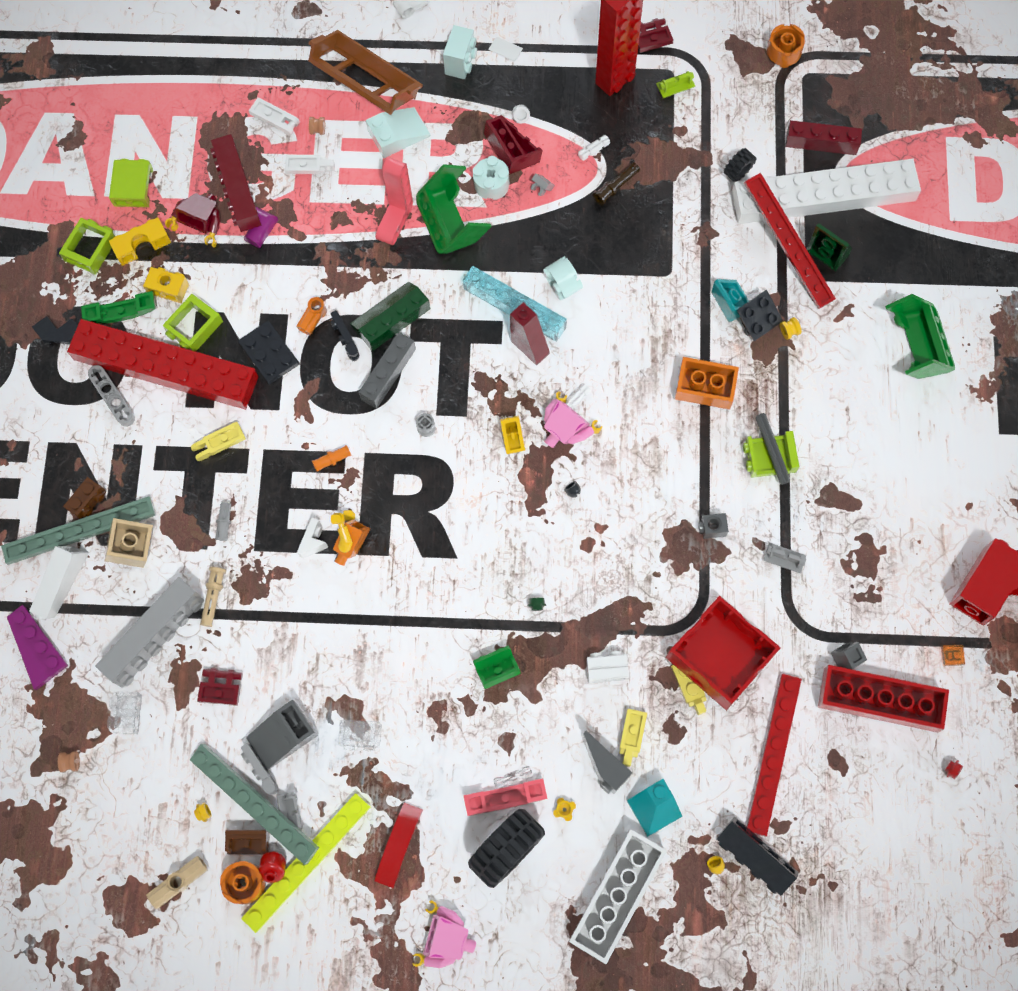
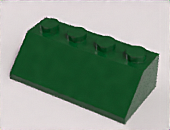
[350,282,431,351]

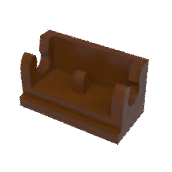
[225,830,270,855]

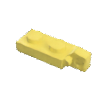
[671,665,707,715]
[619,709,647,767]

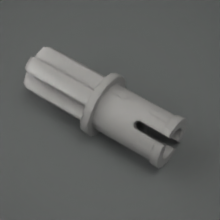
[215,502,231,541]

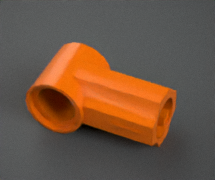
[296,297,327,335]

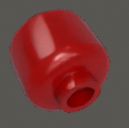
[258,851,286,883]

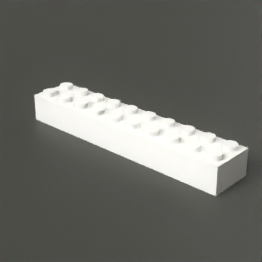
[732,158,921,224]

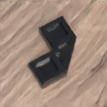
[32,316,78,345]

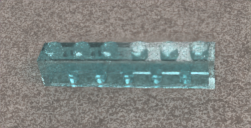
[463,266,567,342]

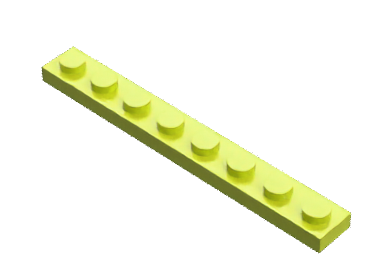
[241,793,371,933]

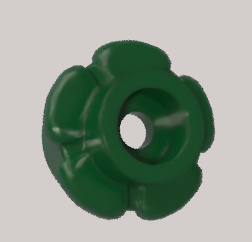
[527,598,547,611]

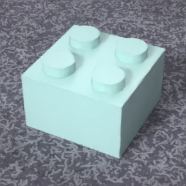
[443,25,477,79]

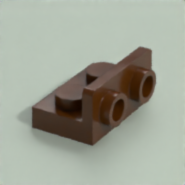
[63,477,107,519]

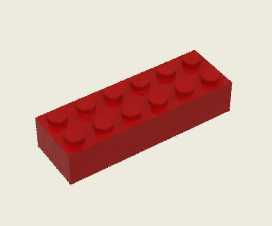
[818,665,949,733]

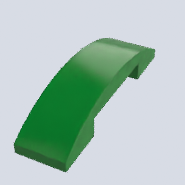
[81,291,156,324]

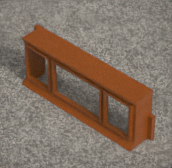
[308,30,423,115]

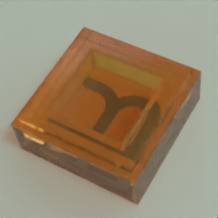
[941,645,965,666]

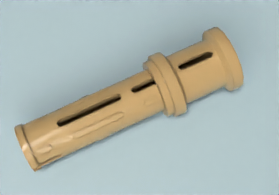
[200,567,227,627]

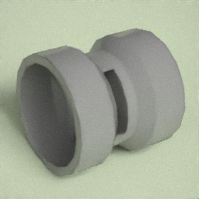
[416,413,436,437]

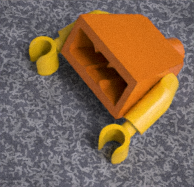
[331,510,371,566]

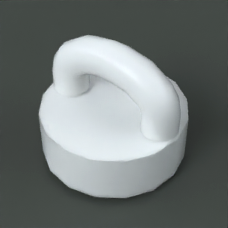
[512,105,530,124]

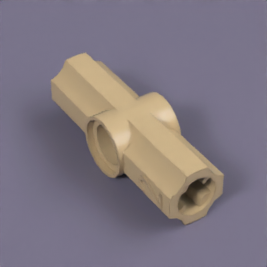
[146,856,208,909]

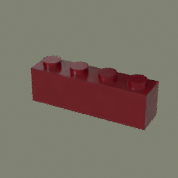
[785,120,862,155]

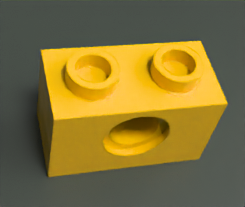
[143,267,189,303]

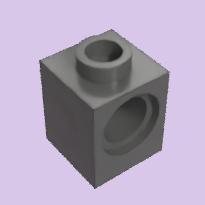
[698,513,729,539]
[831,642,867,669]

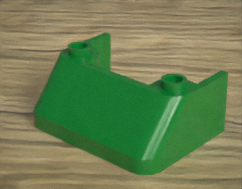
[416,164,492,254]
[885,294,955,379]

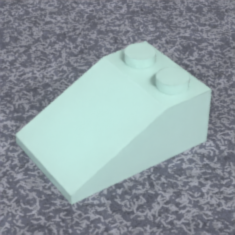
[366,107,431,158]

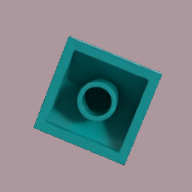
[711,279,749,322]

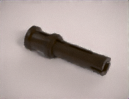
[592,162,640,206]

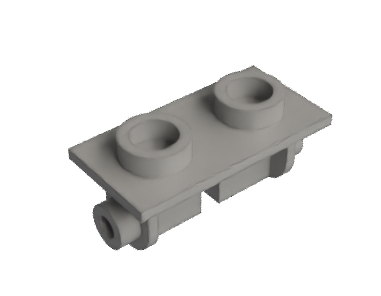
[763,543,807,574]
[276,792,303,830]

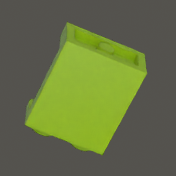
[109,158,153,207]
[743,431,800,478]

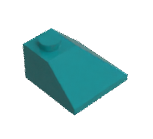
[627,778,683,837]

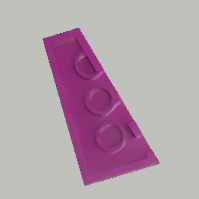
[7,605,69,690]

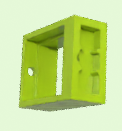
[59,218,115,275]
[162,294,223,352]

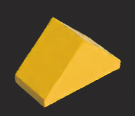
[500,415,525,454]

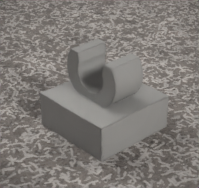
[531,173,555,196]

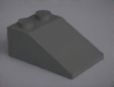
[582,731,633,794]

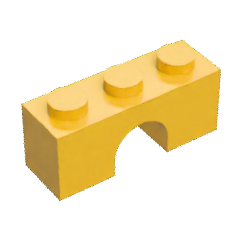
[109,217,171,266]

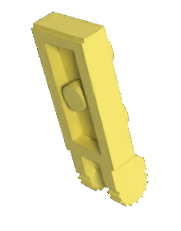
[191,422,246,461]

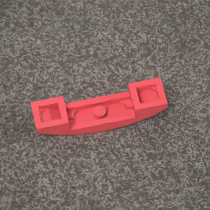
[463,778,548,816]

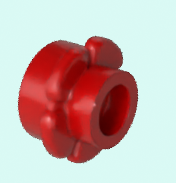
[945,760,964,780]

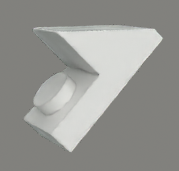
[297,517,328,559]

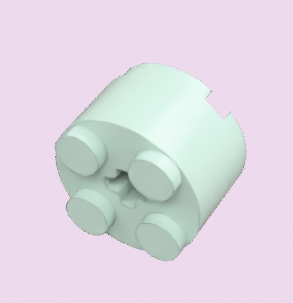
[473,156,510,200]
[543,256,583,301]

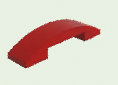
[374,803,423,889]

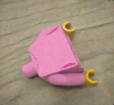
[544,391,603,448]
[412,900,476,968]

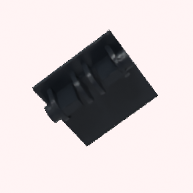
[737,290,783,341]

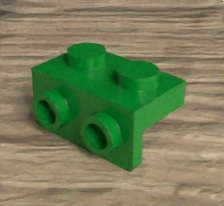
[473,646,521,689]

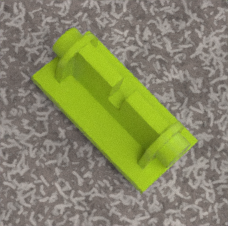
[656,71,696,98]

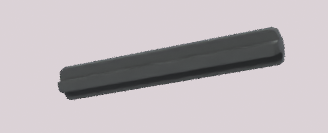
[756,413,790,485]

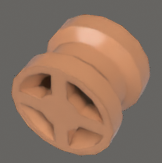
[309,117,326,135]
[58,751,80,773]

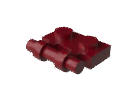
[638,18,673,53]
[197,668,243,706]

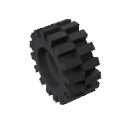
[724,148,757,182]

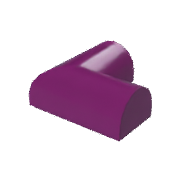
[244,206,278,248]

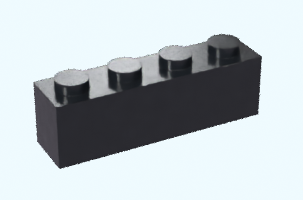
[716,816,799,896]

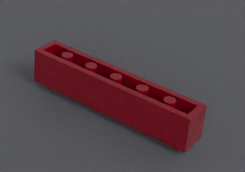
[210,134,262,232]

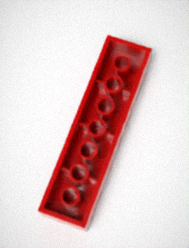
[595,0,644,96]

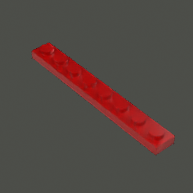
[744,172,836,309]
[747,674,802,837]

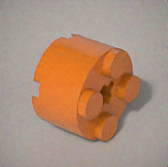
[766,24,805,68]
[220,861,266,905]

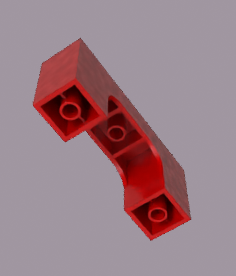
[949,538,1018,626]

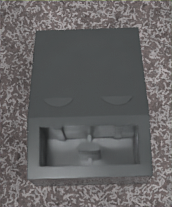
[246,699,318,771]

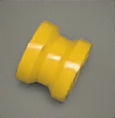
[779,317,802,340]

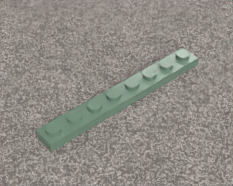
[1,496,156,565]
[190,744,320,865]

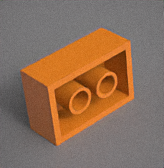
[675,357,739,410]

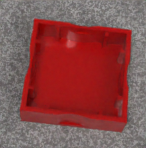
[665,595,781,711]

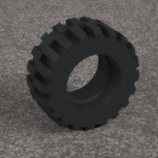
[468,808,545,888]

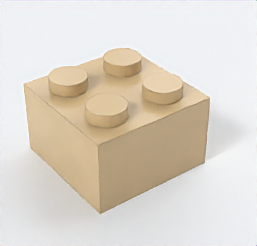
[104,518,153,568]

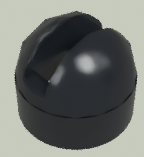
[564,481,581,498]

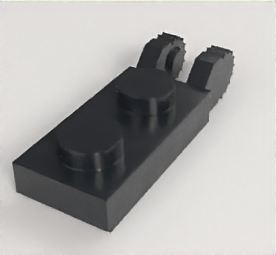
[330,310,360,362]

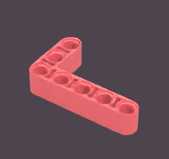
[375,157,413,246]

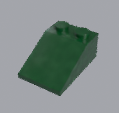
[807,223,852,271]

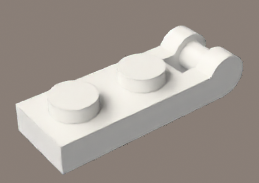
[249,97,300,136]

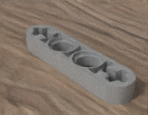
[88,365,135,427]

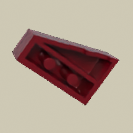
[484,115,543,175]

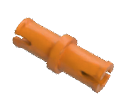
[312,445,351,472]

